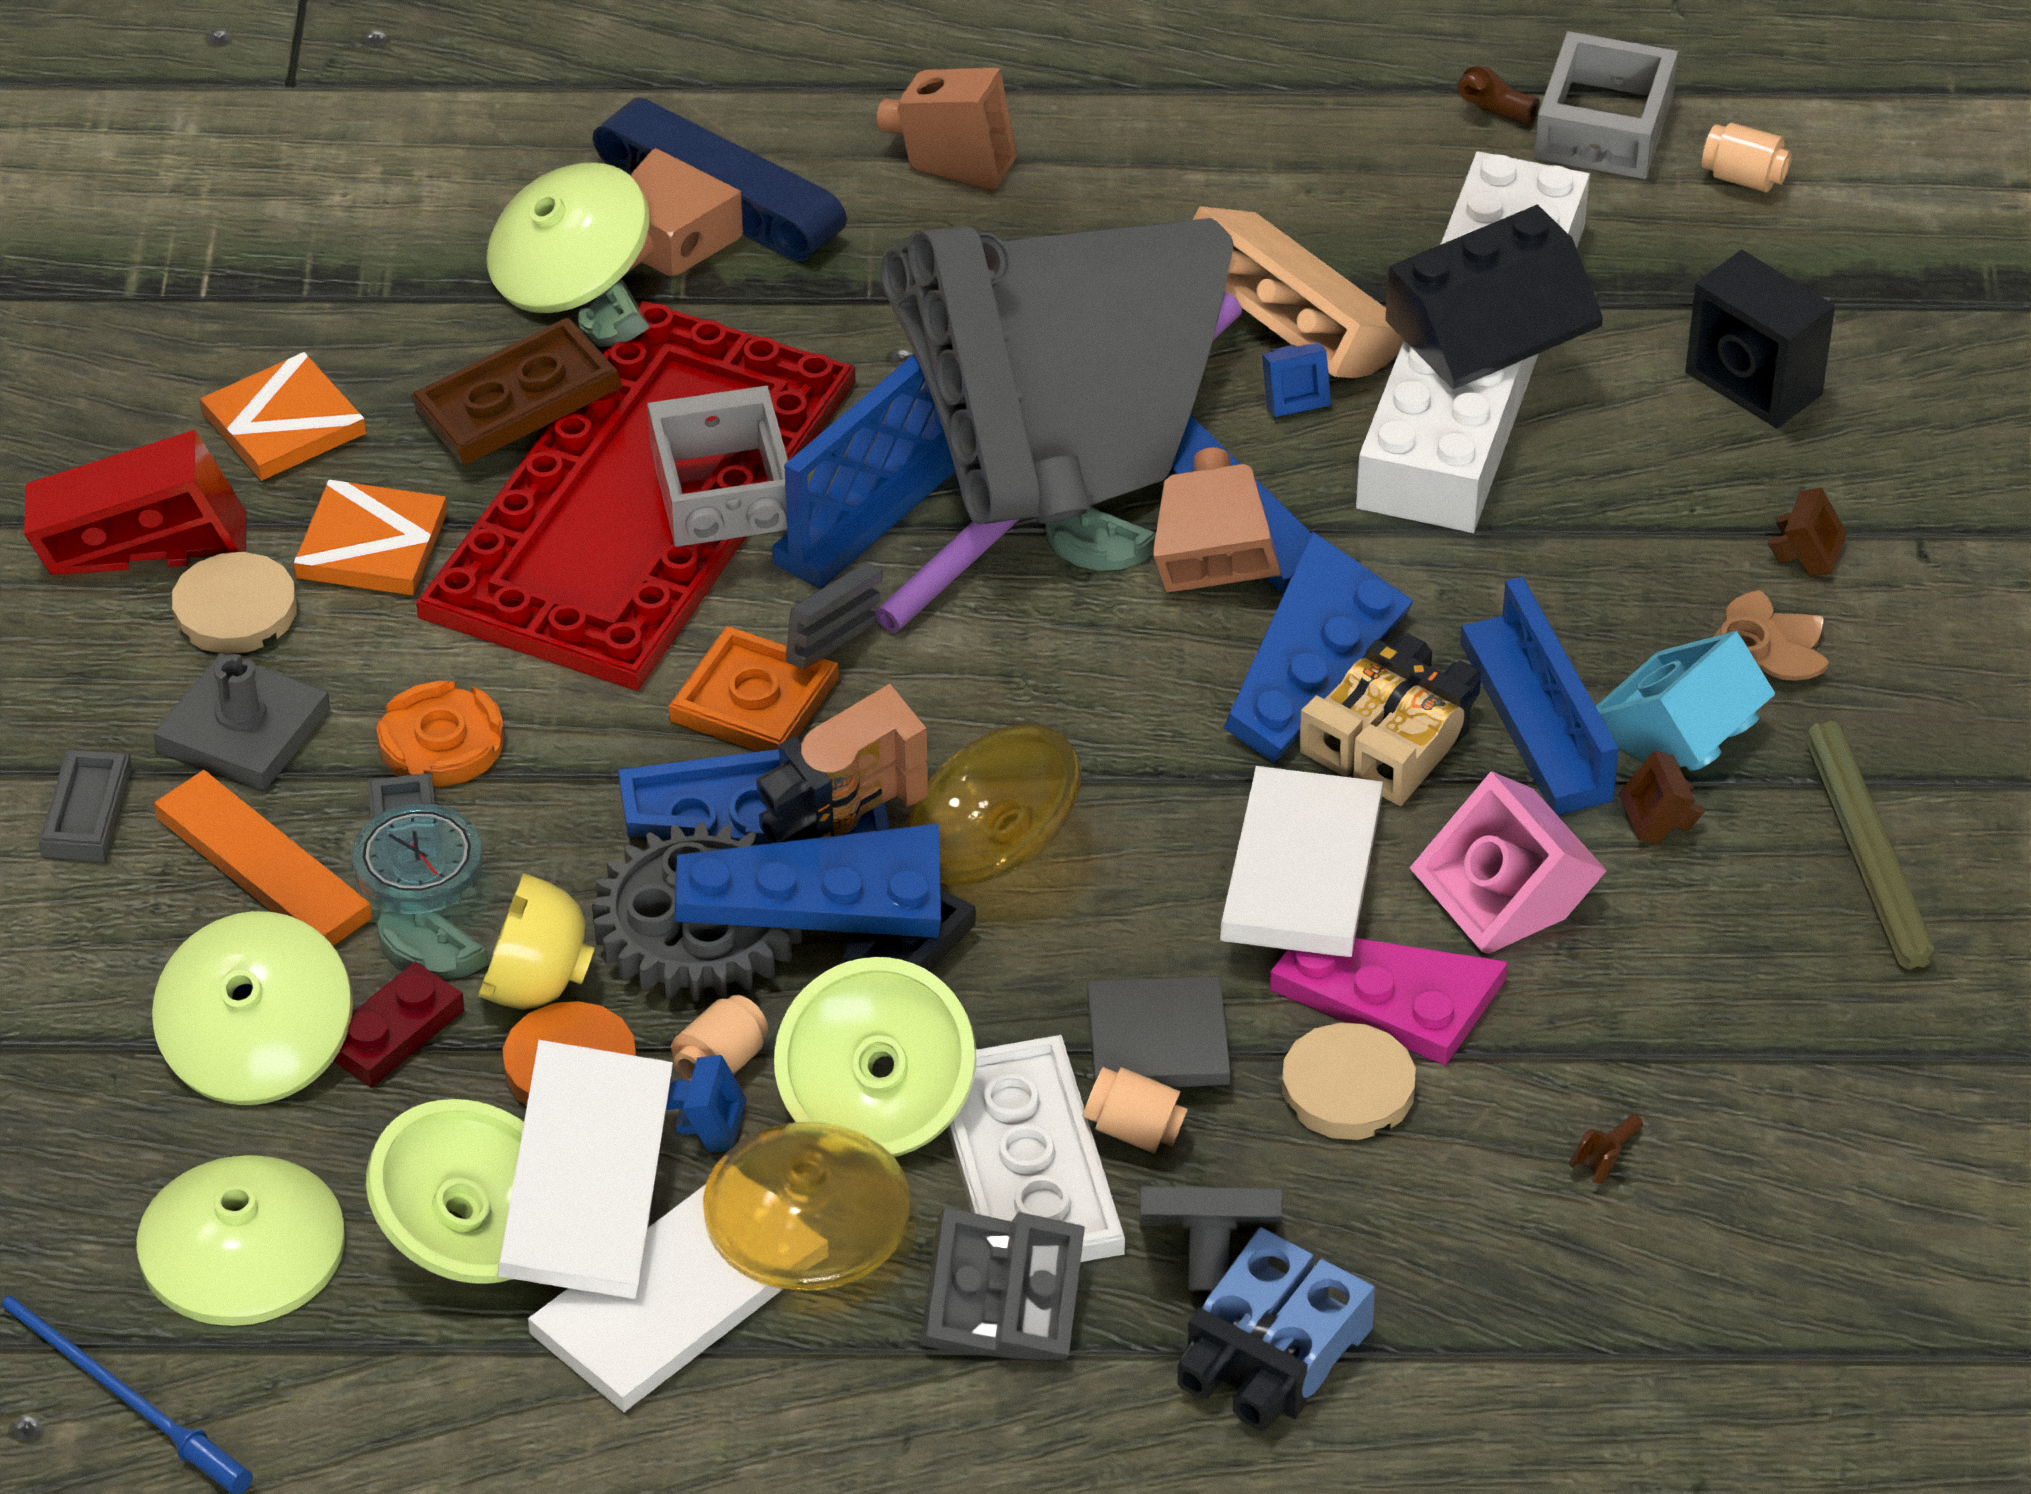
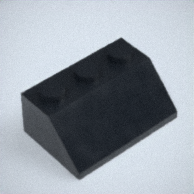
[1385,204,1603,390]

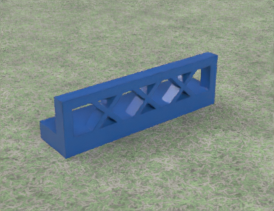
[1460,576,1619,815]

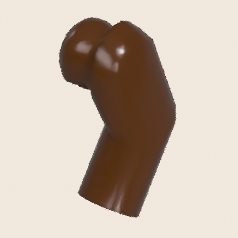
[1458,66,1540,125]

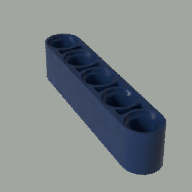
[592,97,847,262]

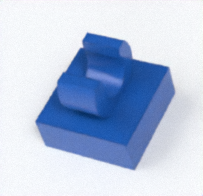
[1262,342,1331,417]
[666,1055,747,1153]

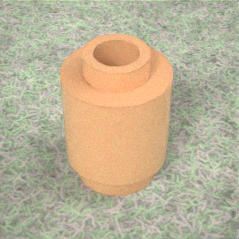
[1702,122,1792,193]
[671,995,768,1081]
[1082,1067,1188,1154]

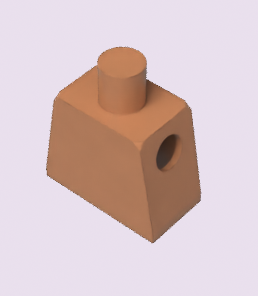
[877,68,1017,190]
[625,148,743,276]
[1153,448,1281,593]

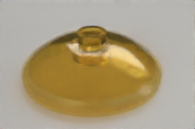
[907,724,1082,885]
[703,1122,910,1291]

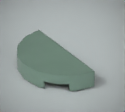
[578,279,650,347]
[1045,507,1156,571]
[377,888,489,980]

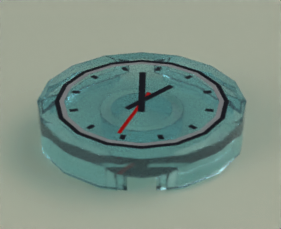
[351,804,483,914]

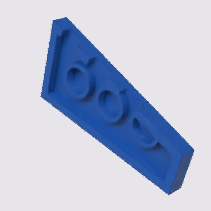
[1224,532,1414,764]
[618,749,890,845]
[674,824,941,938]

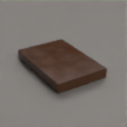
[411,317,623,466]

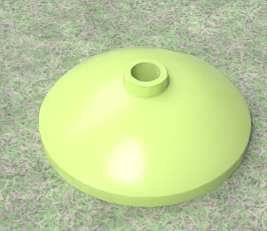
[487,163,650,313]
[152,911,353,1105]
[774,957,977,1159]
[366,1099,524,1284]
[137,1155,345,1326]

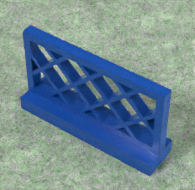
[772,354,956,590]

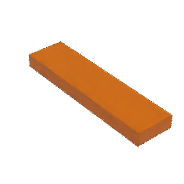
[154,770,373,946]

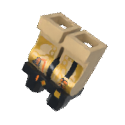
[1300,633,1481,807]

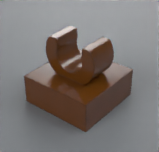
[1768,487,1847,577]
[1618,750,1705,844]

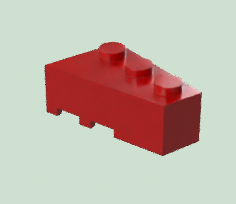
[24,429,246,575]

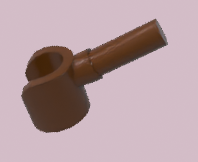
[1569,1114,1643,1184]

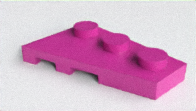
[1270,938,1508,1066]

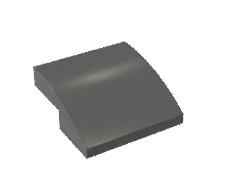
[1087,976,1230,1087]
[920,1207,1085,1360]

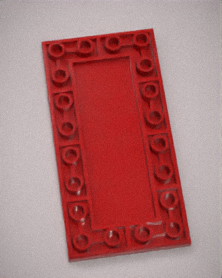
[416,301,856,691]

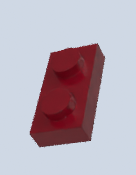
[333,961,464,1088]

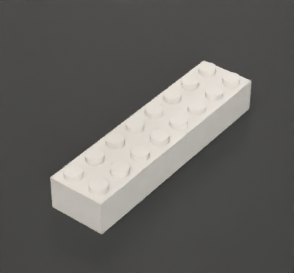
[1356,151,1590,533]

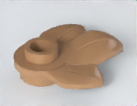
[1714,590,1829,681]

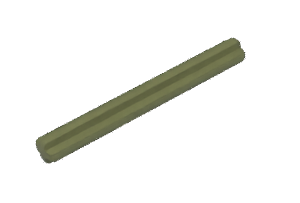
[1807,720,1935,970]

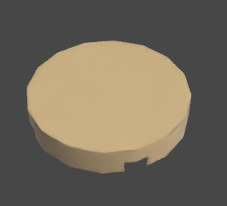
[172,552,297,654]
[1282,1023,1416,1140]

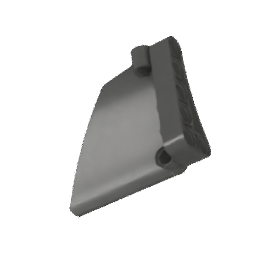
[880,218,1233,525]

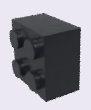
[1685,249,1835,429]

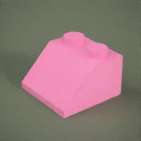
[1410,771,1607,954]

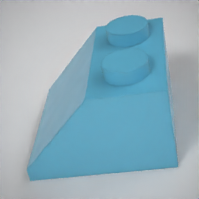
[1596,631,1775,772]

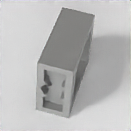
[1534,31,1678,179]
[647,385,788,547]

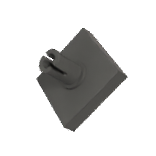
[153,653,330,792]
[1140,1186,1282,1293]

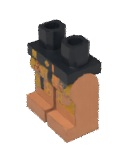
[756,683,928,843]

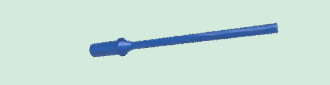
[2,1296,252,1494]

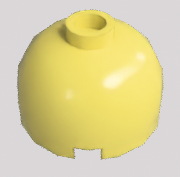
[478,873,595,1010]

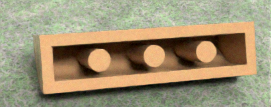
[1193,206,1404,378]

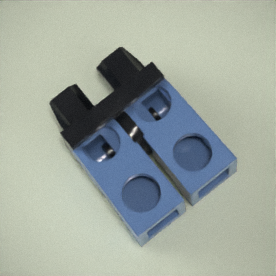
[1177,1227,1375,1431]

